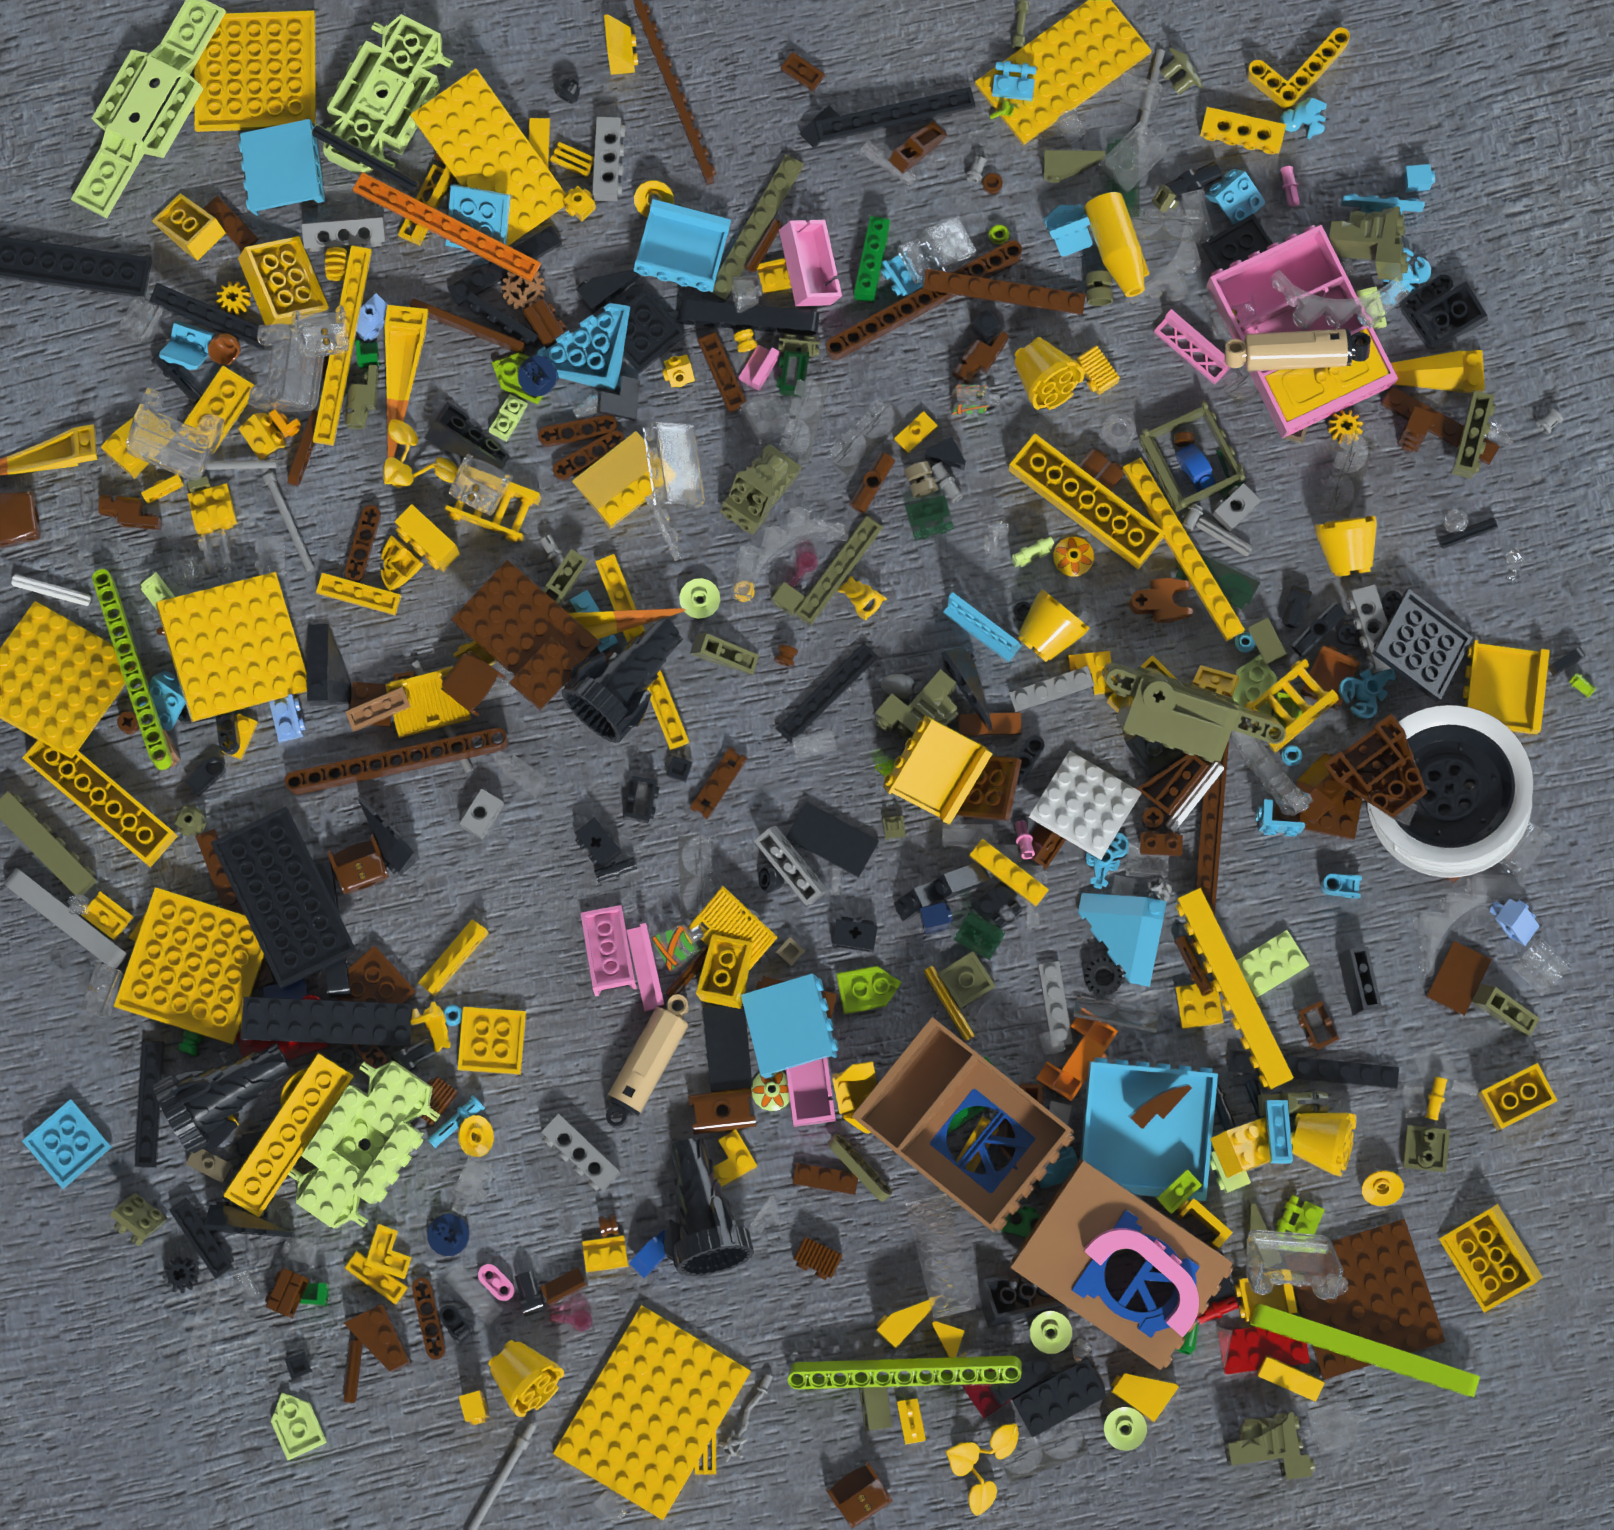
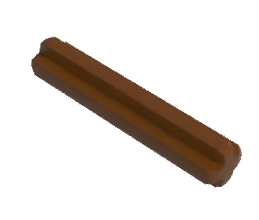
[745,219,783,273]
[666,947,708,998]
[344,1339,363,1403]

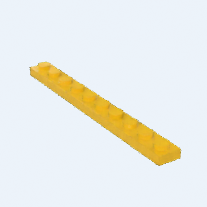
[313,246,372,446]
[1123,458,1245,641]
[595,554,689,751]

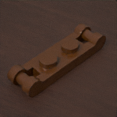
[690,747,748,820]

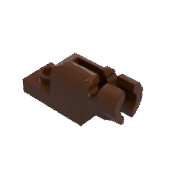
[952,331,1009,384]
[98,494,162,530]

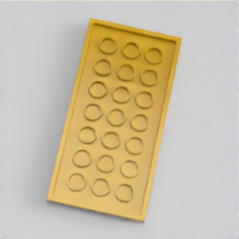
[975,0,1152,146]
[410,69,566,246]

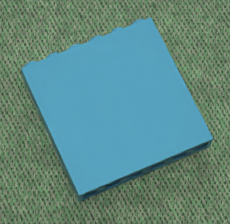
[1080,1057,1218,1201]

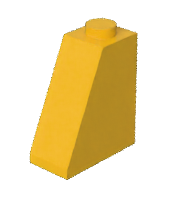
[1111,1374,1179,1422]

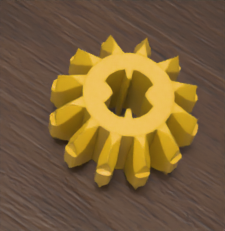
[325,247,348,281]
[216,282,251,316]
[1328,410,1363,445]

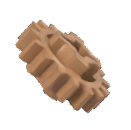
[501,272,546,310]

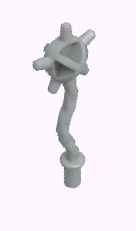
[718,1374,773,1462]

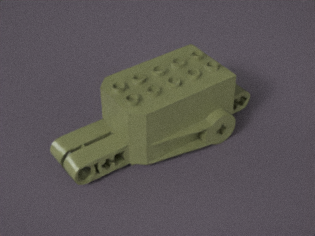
[1102,663,1286,763]

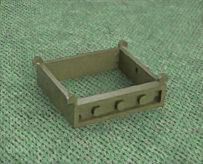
[1139,400,1245,512]

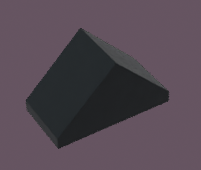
[925,437,966,470]

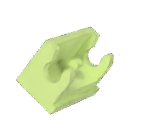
[141,572,175,611]

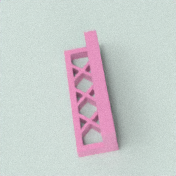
[1154,309,1231,385]
[626,923,665,1012]

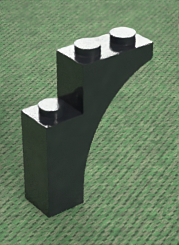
[894,862,990,922]

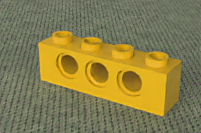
[1200,107,1286,154]

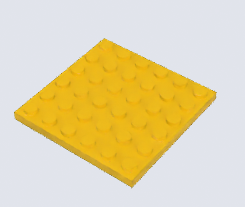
[194,11,316,132]
[156,572,307,722]
[0,601,135,759]
[113,887,265,1045]

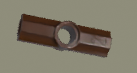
[849,452,895,514]

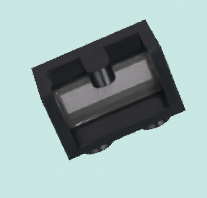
[623,776,660,824]

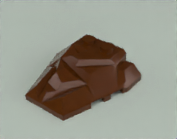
[1324,714,1427,819]

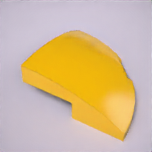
[380,535,424,592]

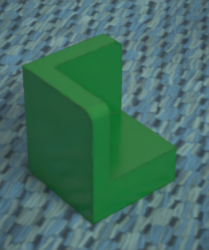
[355,340,380,369]
[300,1283,329,1306]

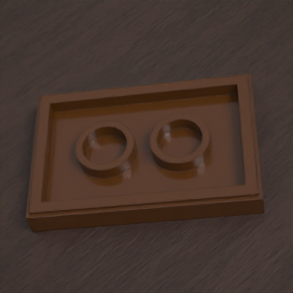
[1426,941,1492,1016]

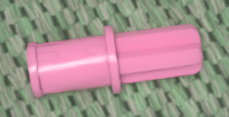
[1280,166,1300,207]
[1015,820,1035,859]

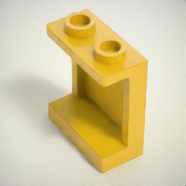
[1177,1198,1233,1250]
[1234,1270,1298,1322]

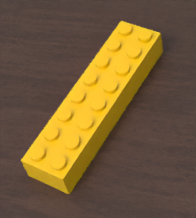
[1008,434,1165,570]
[22,740,178,868]

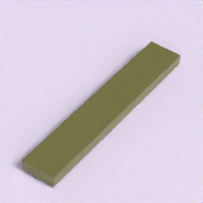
[794,515,883,625]

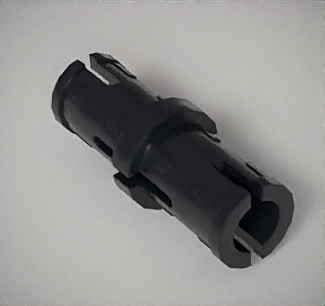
[594,857,637,883]

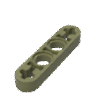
[828,1133,892,1202]

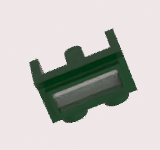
[776,351,810,397]

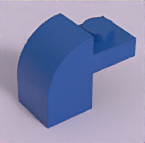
[1175,443,1216,492]
[629,1229,667,1278]

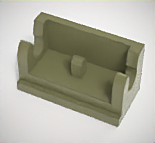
[1248,617,1288,665]
[859,1387,892,1431]

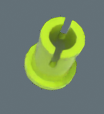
[1569,673,1596,698]

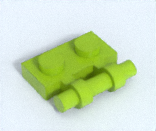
[1275,1195,1325,1249]

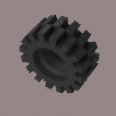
[1084,957,1123,997]

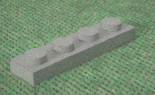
[1009,666,1094,712]
[1038,961,1073,1048]

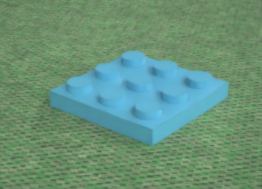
[445,185,511,249]
[22,1099,112,1189]

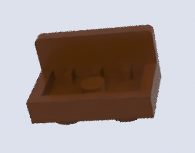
[1139,831,1183,856]

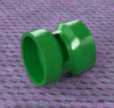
[177,1030,204,1057]

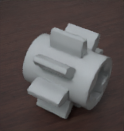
[1145,878,1173,901]

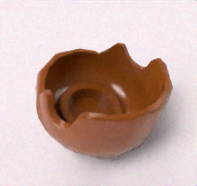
[208,333,241,365]

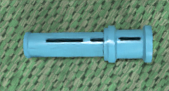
[427,1095,485,1148]

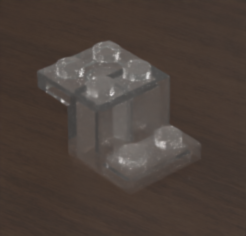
[897,217,977,284]

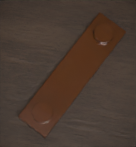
[697,331,748,413]

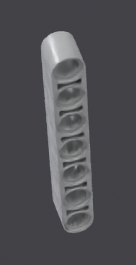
[3,867,128,971]

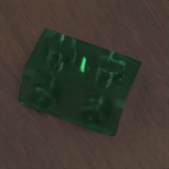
[953,912,1005,960]

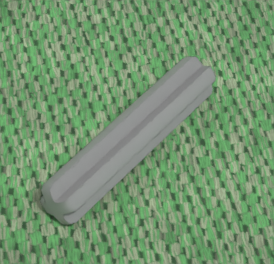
[1196,517,1252,556]

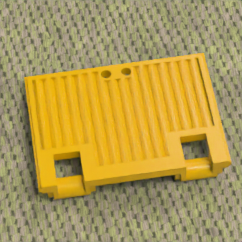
[385,666,472,738]
[688,886,778,970]

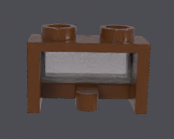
[1297,1001,1340,1051]

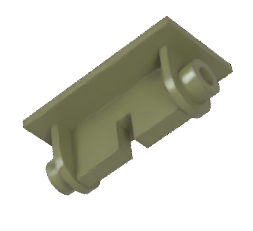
[778,333,821,357]

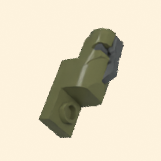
[342,365,379,429]
[1258,1092,1329,1117]

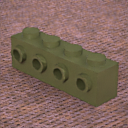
[1451,390,1496,479]

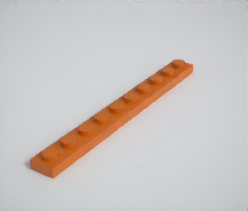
[352,172,541,282]

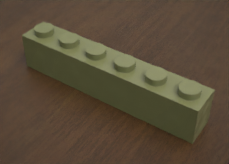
[0,791,97,898]

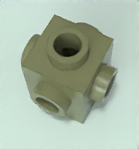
[174,806,207,837]

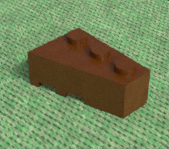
[1136,754,1210,816]
[344,1304,411,1372]

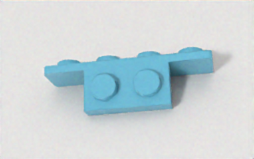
[1341,194,1425,214]

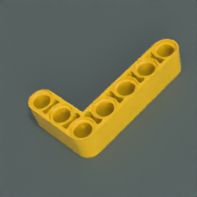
[1247,27,1350,109]

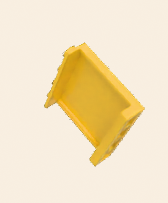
[1463,640,1550,735]
[883,715,992,825]

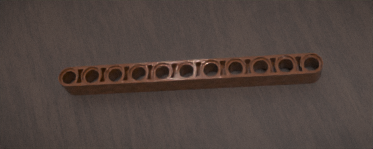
[826,240,1022,360]
[284,728,509,795]

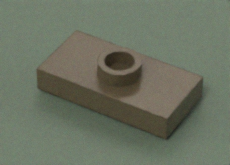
[186,1149,234,1184]

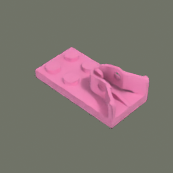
[580,905,637,996]

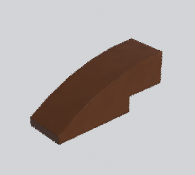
[888,121,948,174]
[1128,1084,1192,1129]

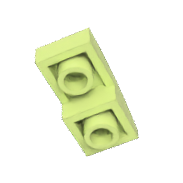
[489,394,528,442]

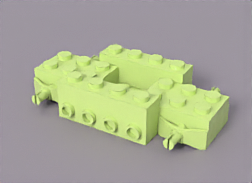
[315,14,453,176]
[288,1061,440,1228]

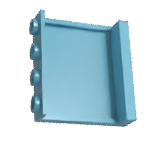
[239,119,325,216]
[634,199,731,292]
[741,973,839,1078]

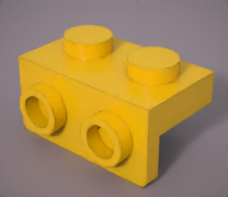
[238,413,287,460]

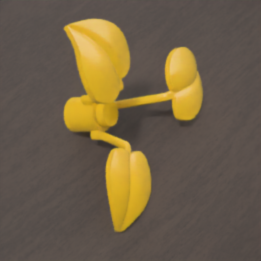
[383,419,464,488]
[945,1423,1018,1516]

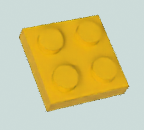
[1175,982,1224,1029]

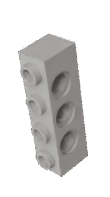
[593,117,625,201]
[301,216,387,252]
[1347,584,1391,673]
[754,826,828,906]
[541,1113,621,1192]

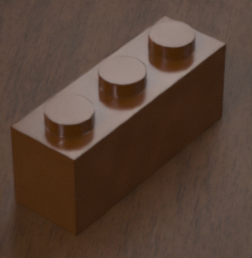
[1398,406,1434,452]

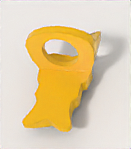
[837,576,887,620]
[410,1002,451,1052]

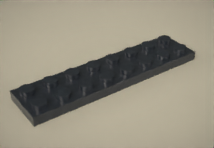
[0,236,152,299]
[240,996,413,1046]

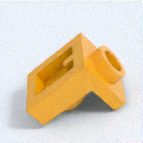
[269,409,301,438]

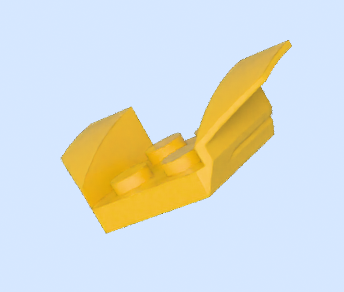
[831,1061,877,1134]

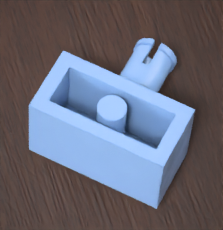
[356,293,388,343]
[1490,899,1539,946]

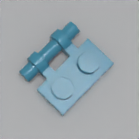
[992,61,1037,101]

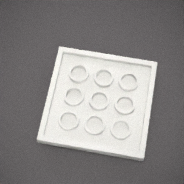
[1029,751,1141,860]

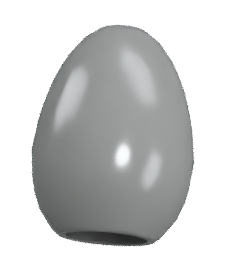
[881,674,915,699]

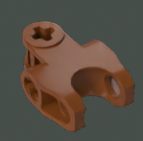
[1129,578,1193,623]

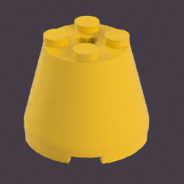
[1014,337,1084,410]
[1314,515,1377,576]
[1018,589,1090,662]
[1291,1112,1357,1177]
[488,1340,564,1417]

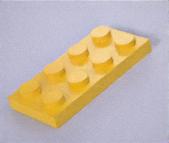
[178,366,258,455]

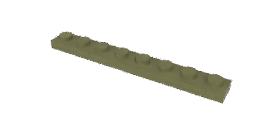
[708,154,804,302]

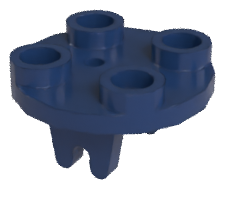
[518,355,559,397]
[427,1214,470,1256]

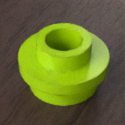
[989,225,1009,245]

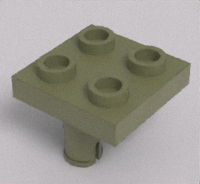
[1403,1125,1450,1173]
[110,1193,167,1246]

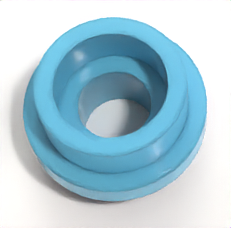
[1235,632,1255,653]
[1281,745,1302,766]
[443,1005,463,1026]

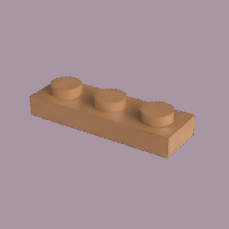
[345,687,411,732]

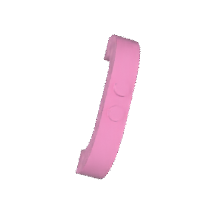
[1083,1228,1199,1337]

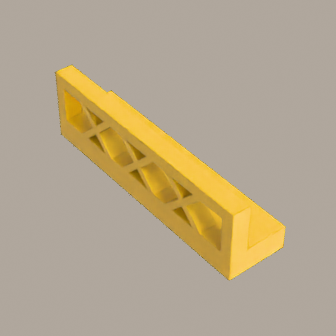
[398,164,454,246]
[418,919,489,997]

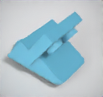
[1043,204,1092,257]

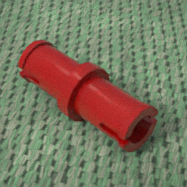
[1196,1296,1239,1325]

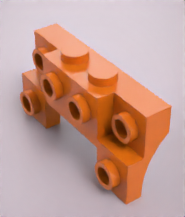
[1035,1009,1118,1102]

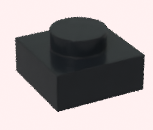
[666,756,693,783]
[284,1352,313,1380]

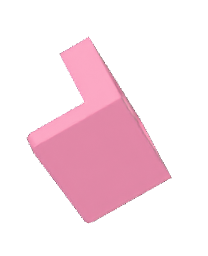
[739,345,780,391]

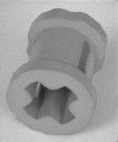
[1536,408,1563,435]

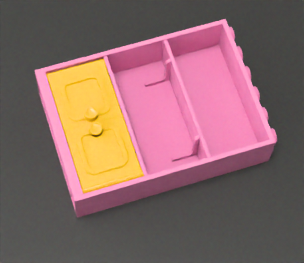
[1206,225,1398,439]

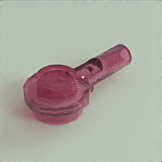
[788,552,818,589]
[550,1310,593,1332]

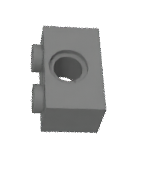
[1212,483,1261,532]
[459,789,504,840]

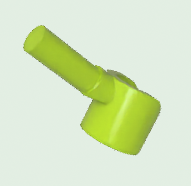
[989,101,1015,119]

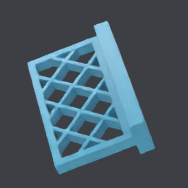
[943,592,1022,663]

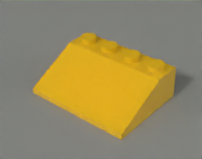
[238,236,329,330]
[572,431,675,529]
[1439,1204,1543,1313]

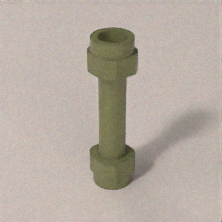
[1012,0,1029,50]

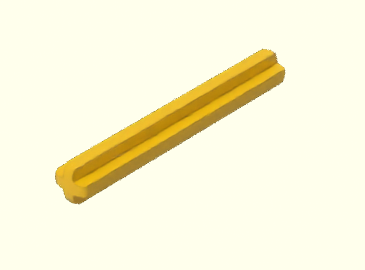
[924,966,974,1041]

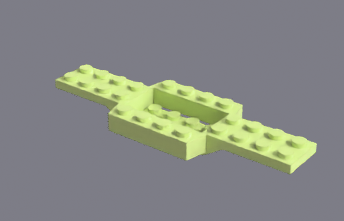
[71,0,226,219]

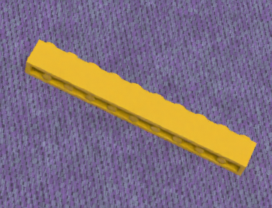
[1175,888,1294,1091]

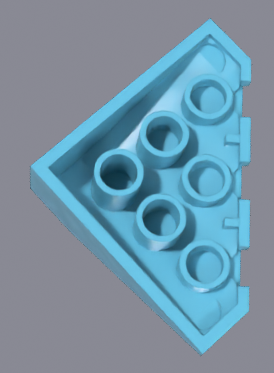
[536,303,630,390]
[1078,893,1167,987]

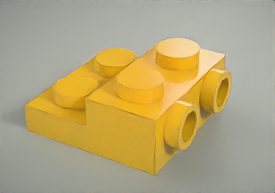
[187,483,238,535]

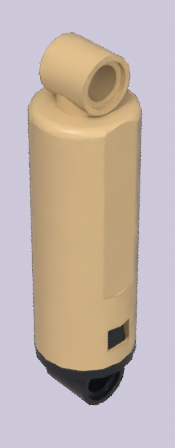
[1225,329,1371,372]
[605,994,689,1129]

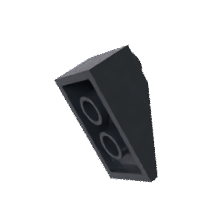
[1413,281,1488,348]

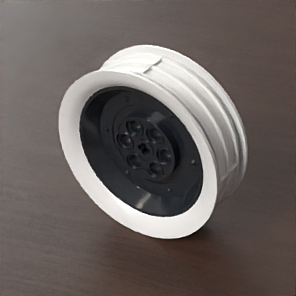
[1367,705,1533,878]

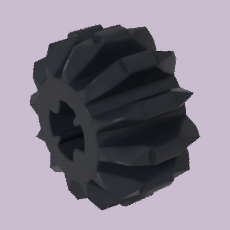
[163,1257,200,1293]

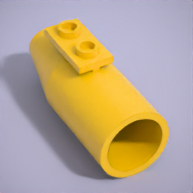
[1084,192,1150,297]

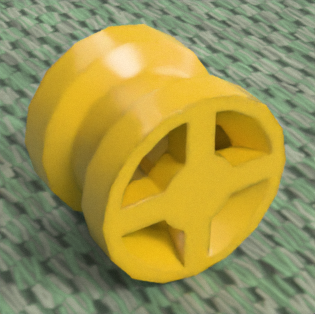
[733,329,757,352]

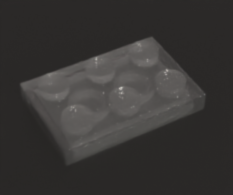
[1098,121,1170,193]

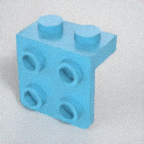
[1205,169,1265,225]
[159,320,214,370]
[140,671,186,731]
[1255,799,1305,837]

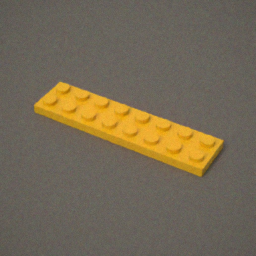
[223,1052,353,1218]

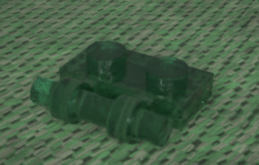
[905,495,954,540]

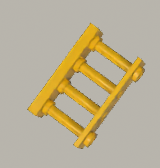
[445,464,541,543]
[1244,659,1339,753]

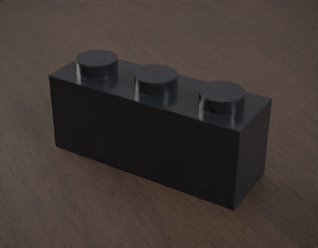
[1338,946,1382,1016]

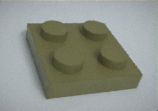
[938,951,996,1009]

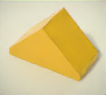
[932,1321,964,1358]

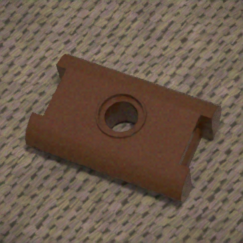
[688,1087,756,1135]

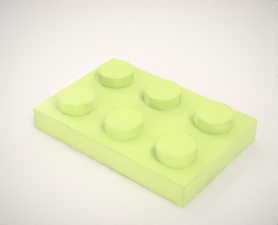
[1237,930,1310,999]

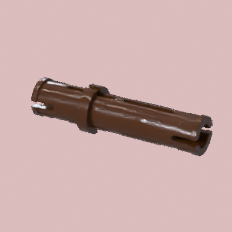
[1174,936,1214,996]

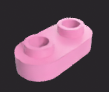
[478,1264,515,1301]

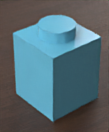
[1403,164,1435,192]

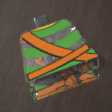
[950,384,1000,415]
[651,924,705,972]

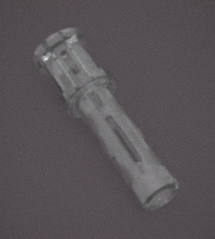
[859,140,917,187]

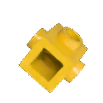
[564,186,596,222]
[662,354,695,388]

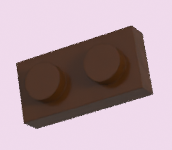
[781,52,825,92]

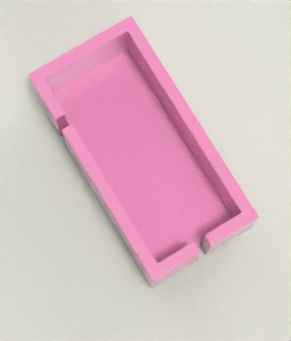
[779,220,842,306]
[786,1057,836,1127]

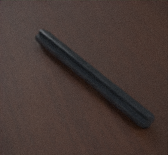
[312,125,419,192]

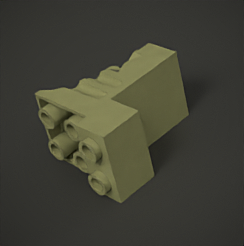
[1329,206,1408,281]
[720,444,802,535]
[875,669,958,739]
[1224,1412,1315,1480]

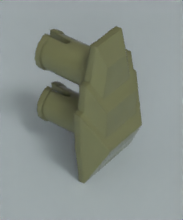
[1160,48,1203,95]

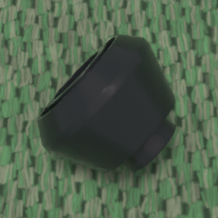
[554,78,580,104]
[758,864,785,893]

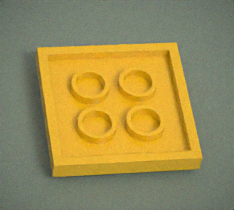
[457,1007,526,1075]

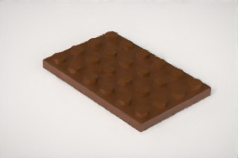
[451,560,600,676]

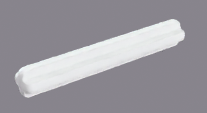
[11,574,91,606]
[1165,761,1224,832]

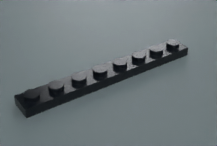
[815,87,976,143]
[1228,1050,1399,1089]

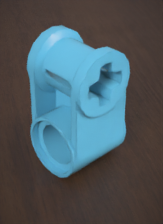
[1320,874,1362,899]

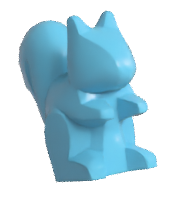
[1280,97,1327,139]

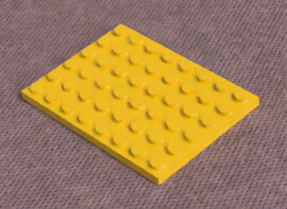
[553,1305,751,1520]

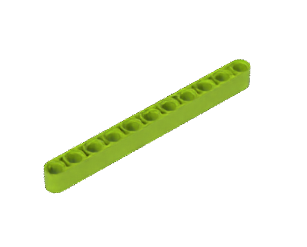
[92,569,172,770]
[1250,1303,1480,1398]
[787,1356,1022,1389]

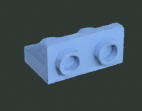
[269,694,306,743]

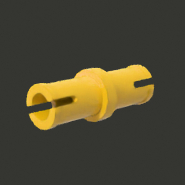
[1425,1076,1448,1121]

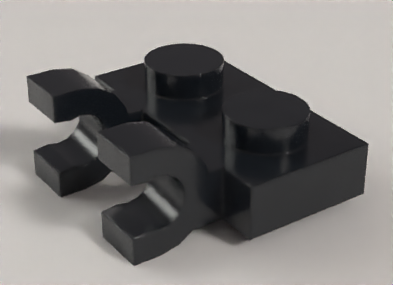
[972,881,1022,930]

